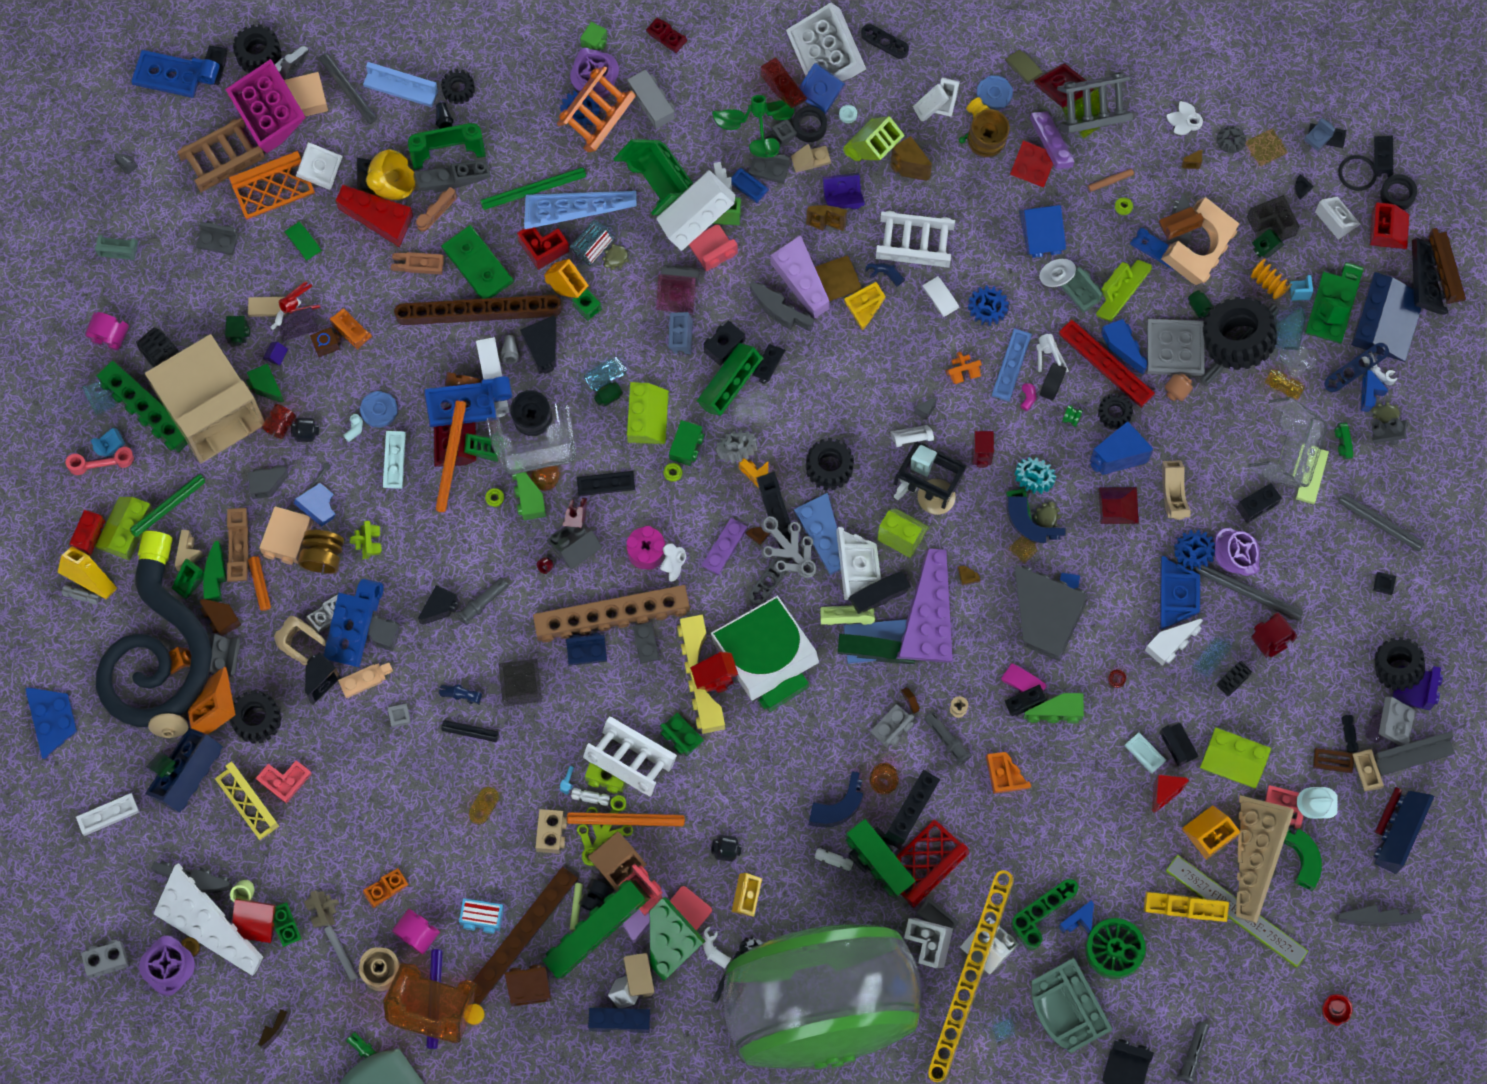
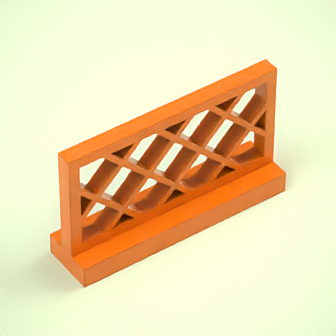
[229,151,315,220]

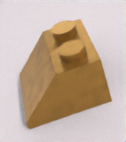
[890,136,932,181]

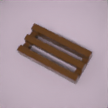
[1313,748,1354,773]

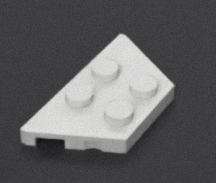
[836,527,881,600]

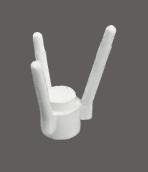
[1036,334,1069,372]

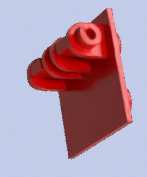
[1010,141,1054,188]

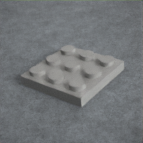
[1147,319,1205,376]

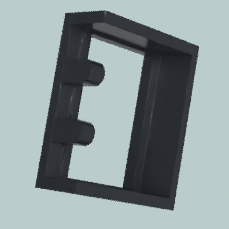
[893,442,967,509]

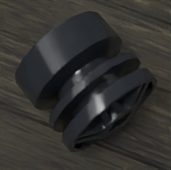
[510,390,552,436]

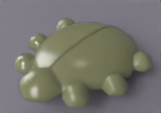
[602,243,629,270]
[1372,402,1400,424]
[1033,502,1061,528]

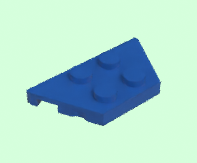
[1160,556,1200,629]
[25,688,77,759]

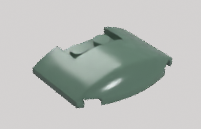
[1031,958,1113,1053]
[339,1048,424,1084]

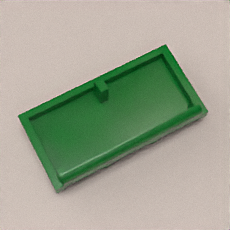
[441,225,515,299]

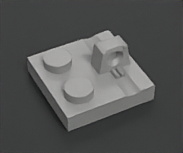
[1379,697,1415,746]

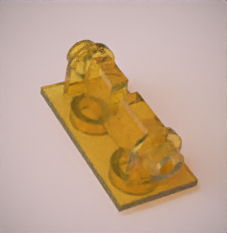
[1264,369,1305,401]

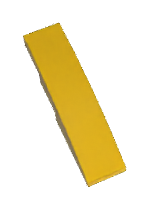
[1143,891,1229,922]

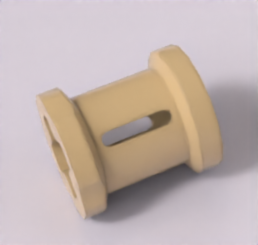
[950,696,968,718]

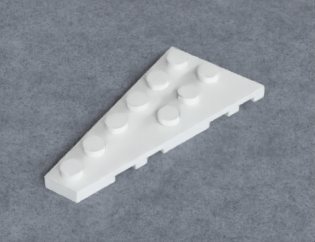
[154,863,263,976]

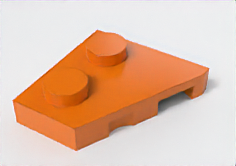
[985,752,1031,794]

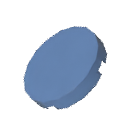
[977,75,1013,110]
[360,391,398,428]

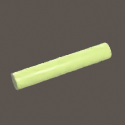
[569,883,583,931]

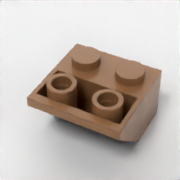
[587,831,647,891]

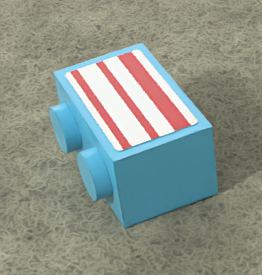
[459,898,504,934]

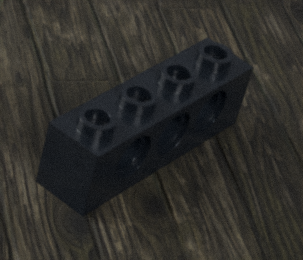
[882,769,940,850]

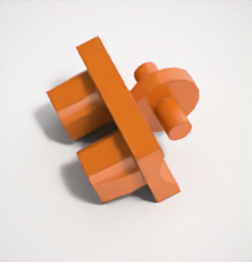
[945,352,982,384]

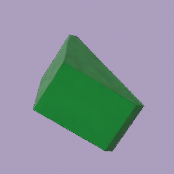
[172,559,204,599]

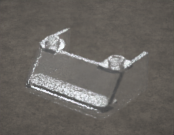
[1248,397,1327,488]
[487,403,576,474]

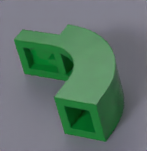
[1284,828,1322,891]

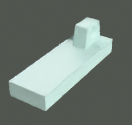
[383,431,406,489]

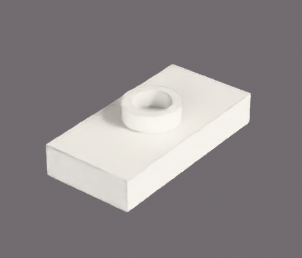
[912,84,949,121]

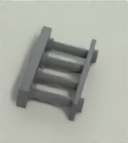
[1057,72,1133,133]

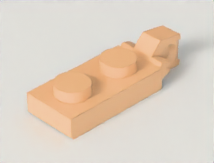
[338,663,393,698]

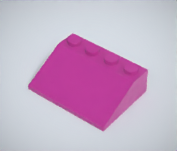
[225,59,306,153]

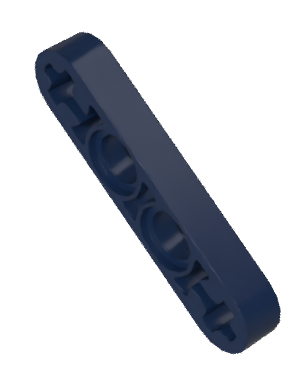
[1324,343,1389,392]

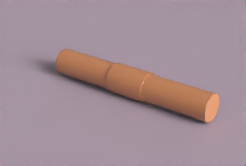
[1087,168,1134,192]

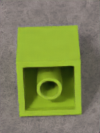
[877,509,929,558]

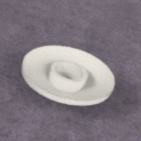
[1039,259,1076,287]

